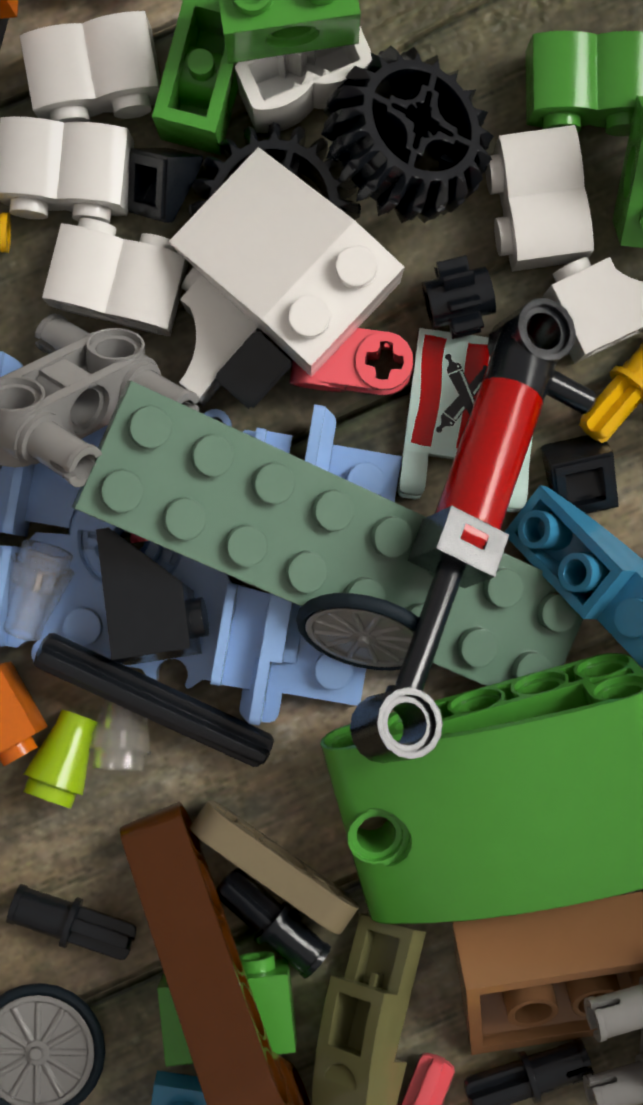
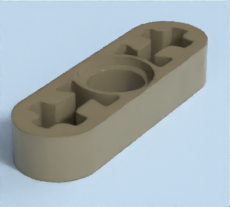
[190,800,359,935]

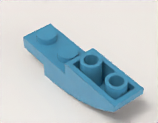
[505,485,643,668]

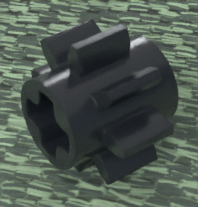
[422,255,496,339]

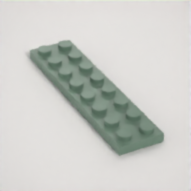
[72,381,583,686]

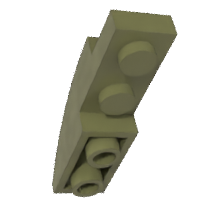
[312,914,426,1105]

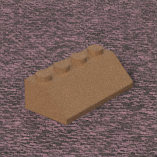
[452,891,643,1055]

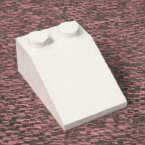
[169,147,405,377]

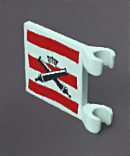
[397,328,535,513]

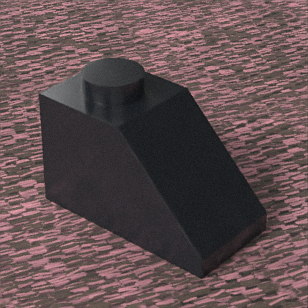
[96,527,209,665]

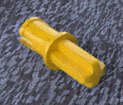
[579,342,643,443]

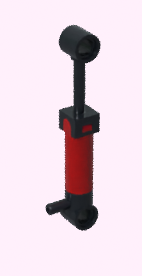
[350,298,597,763]

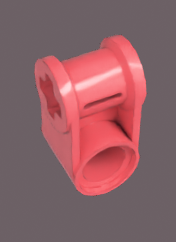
[289,328,413,396]

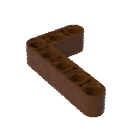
[120,802,311,1105]

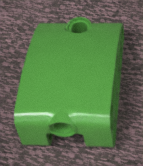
[320,653,643,924]

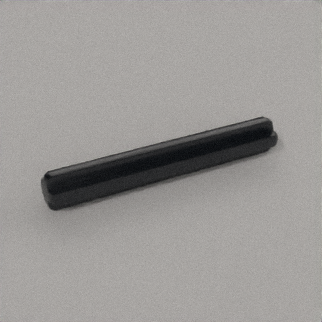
[34,633,274,767]

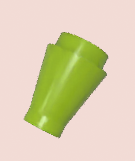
[23,709,97,809]

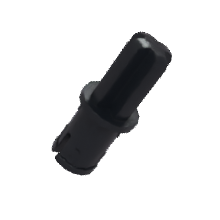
[216,868,331,979]
[6,884,137,961]
[464,1038,594,1105]

